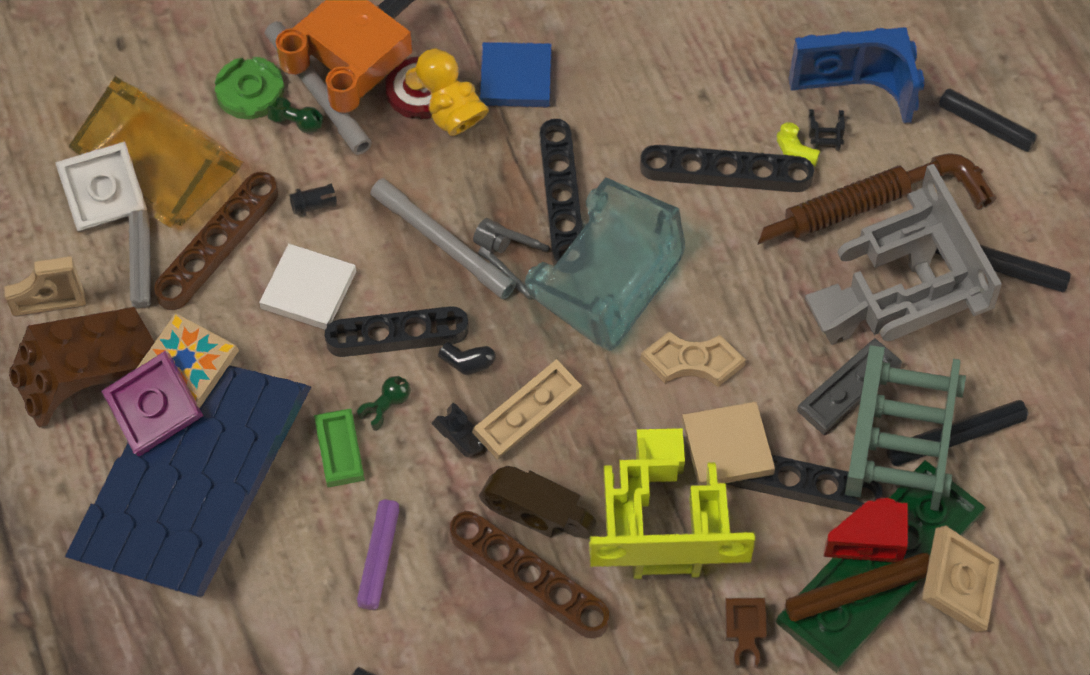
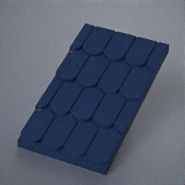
[65,365,312,598]

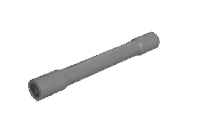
[265,21,372,155]
[371,178,516,300]

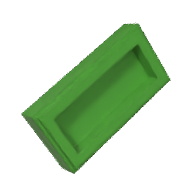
[314,408,365,488]

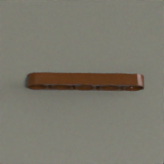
[154,172,278,310]
[450,511,610,639]

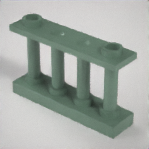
[845,345,966,511]

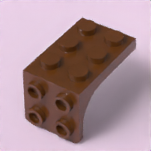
[9,307,155,427]

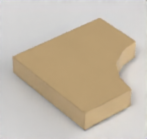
[4,256,86,316]

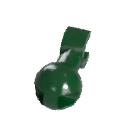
[268,97,323,134]
[357,376,411,431]

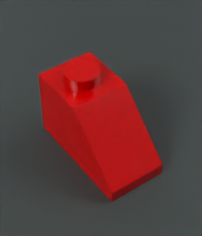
[823,498,908,562]

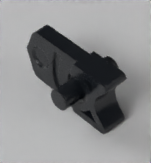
[432,403,484,457]

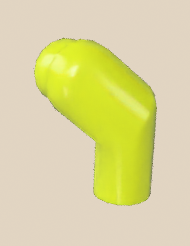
[777,122,820,167]

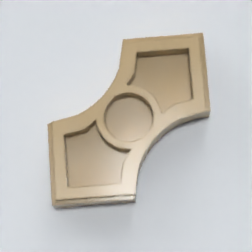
[640,332,746,387]

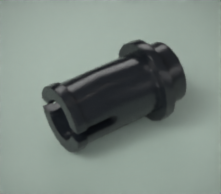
[289,184,337,217]

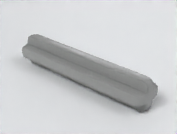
[129,210,151,308]

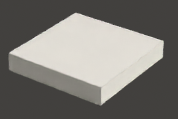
[55,142,147,232]
[259,244,356,330]

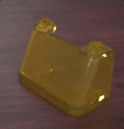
[68,76,244,228]

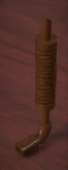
[757,153,996,245]

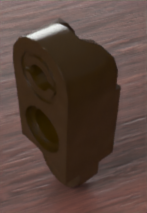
[479,466,597,538]

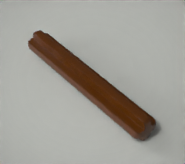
[785,553,930,621]

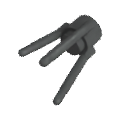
[473,218,550,299]

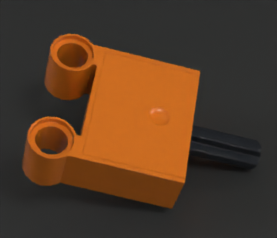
[276,0,415,113]

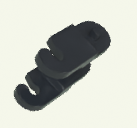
[808,109,845,151]

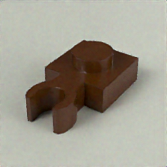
[725,598,767,668]

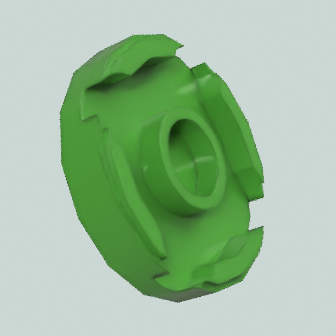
[215,57,285,120]

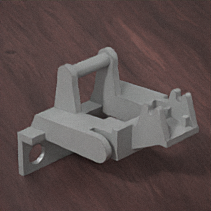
[805,164,1002,345]

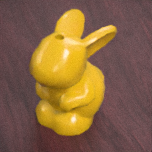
[405,48,489,136]

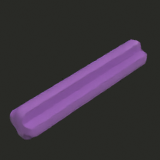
[357,499,400,610]

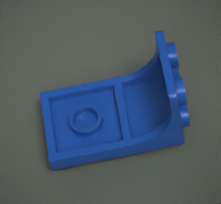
[789,27,924,123]

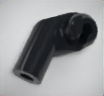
[438,342,496,375]

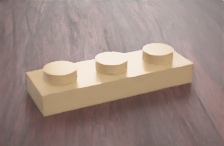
[472,359,582,460]

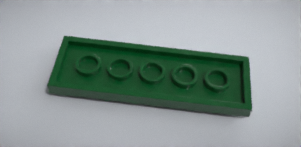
[776,460,986,674]

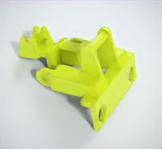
[589,428,755,579]

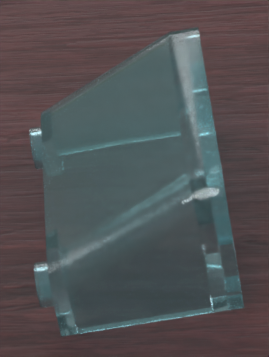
[524,177,685,351]

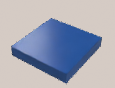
[480,42,551,107]

